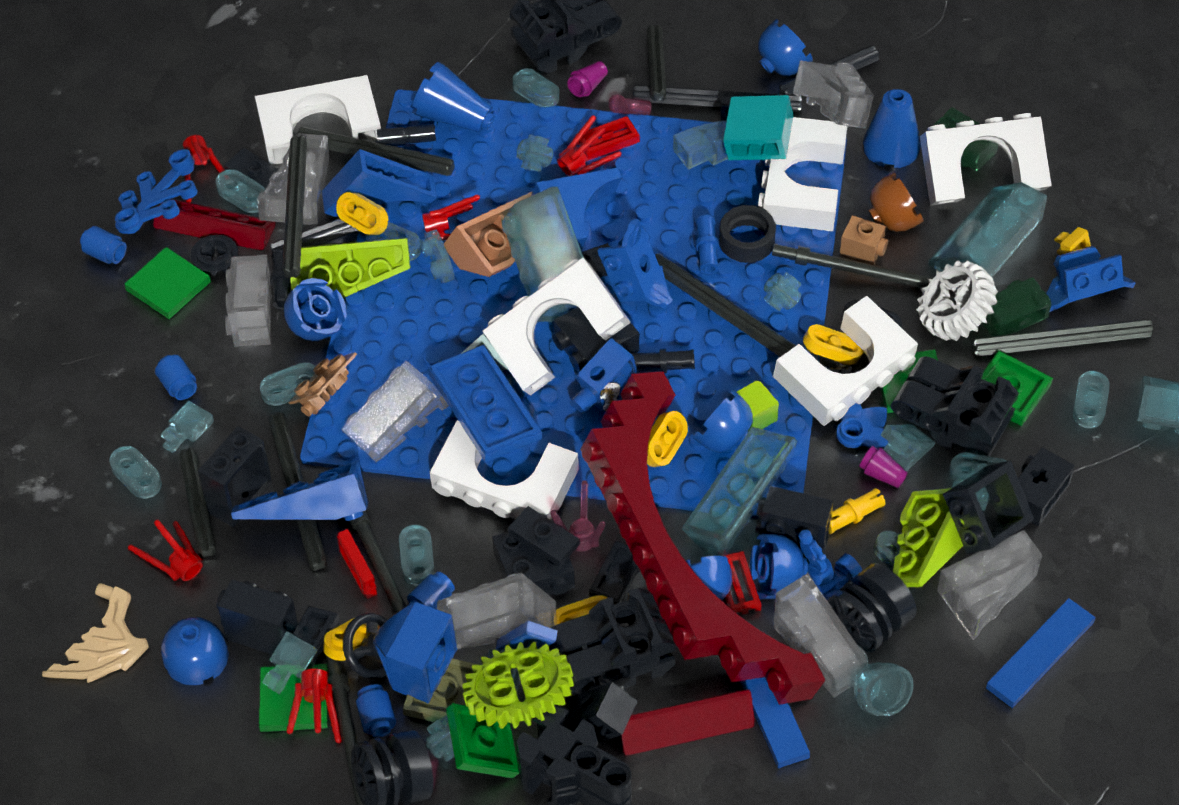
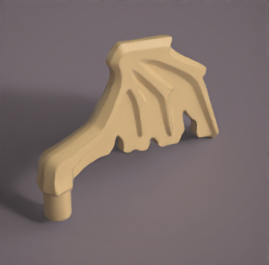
[42,583,149,683]

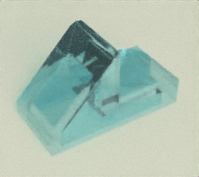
[881,424,936,471]

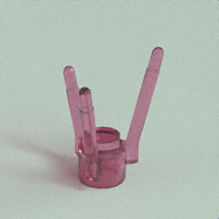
[550,480,606,551]

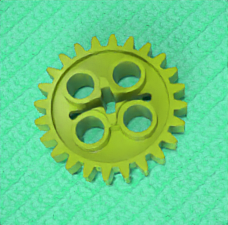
[462,642,574,729]

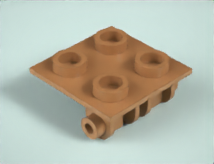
[289,352,357,416]

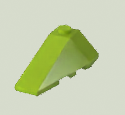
[290,238,411,298]
[893,488,964,588]

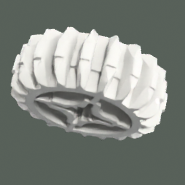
[917,260,998,341]

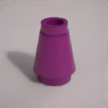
[567,61,608,97]
[859,446,908,488]

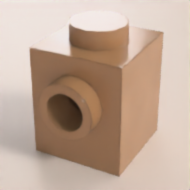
[840,215,888,265]

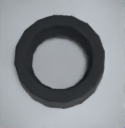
[719,205,776,263]

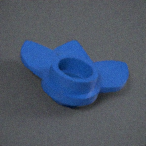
[836,403,896,449]

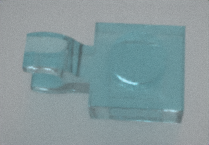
[161,401,214,453]
[262,632,317,695]

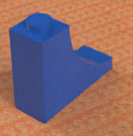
[322,149,437,218]
[530,168,622,258]

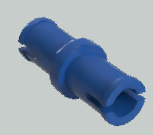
[696,215,719,275]

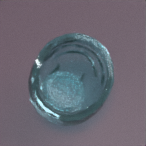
[853,662,914,716]

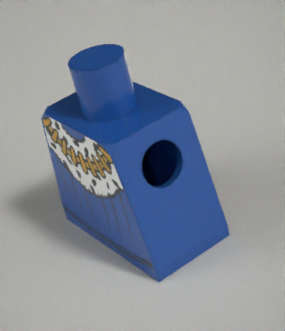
[571,338,637,414]

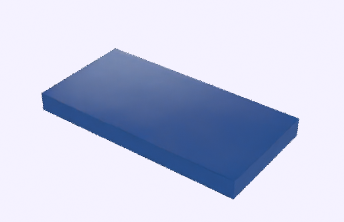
[428,345,542,462]

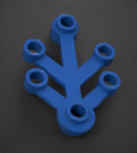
[115,149,198,234]

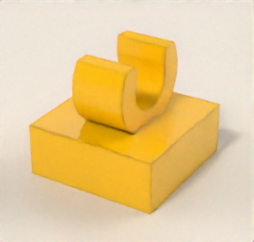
[1054,227,1091,255]

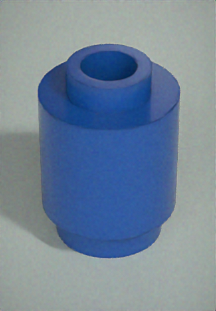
[80,226,127,264]
[155,355,197,400]
[407,571,455,610]
[356,684,396,737]

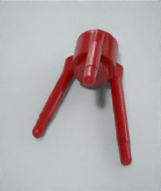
[557,115,622,176]
[183,135,230,203]
[422,194,480,242]
[128,520,203,581]
[286,669,342,744]

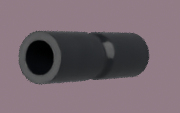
[377,124,436,146]

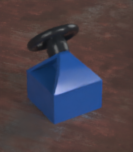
[343,602,457,703]

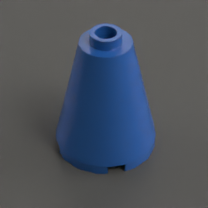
[412,62,495,133]
[863,89,921,168]

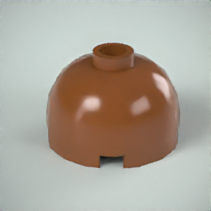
[868,171,924,232]

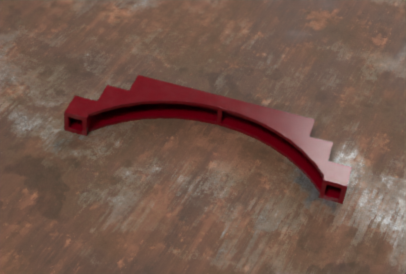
[580,371,826,705]

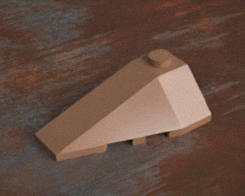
[443,191,542,277]

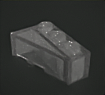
[793,61,874,129]
[257,133,329,226]
[225,255,271,347]
[341,361,449,462]
[937,530,1042,640]
[437,573,556,649]
[773,573,868,698]

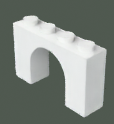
[255,75,381,165]
[920,113,1051,206]
[758,117,848,231]
[483,258,631,395]
[773,296,918,426]
[430,420,579,520]

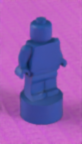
[798,530,835,585]
[807,553,862,606]

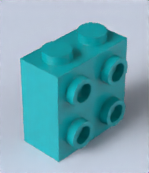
[723,95,793,160]

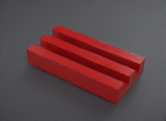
[575,116,640,161]
[337,529,377,599]
[722,551,762,615]

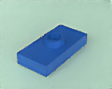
[496,621,558,653]

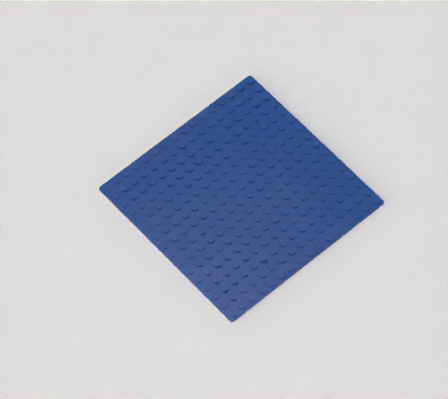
[300,90,847,519]

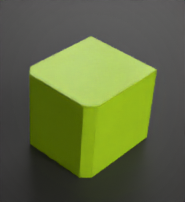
[737,381,779,435]

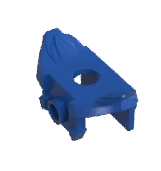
[597,218,672,309]
[1042,246,1136,313]

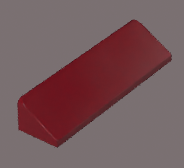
[153,199,276,250]
[619,689,755,755]

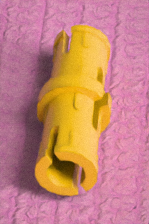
[830,488,886,534]

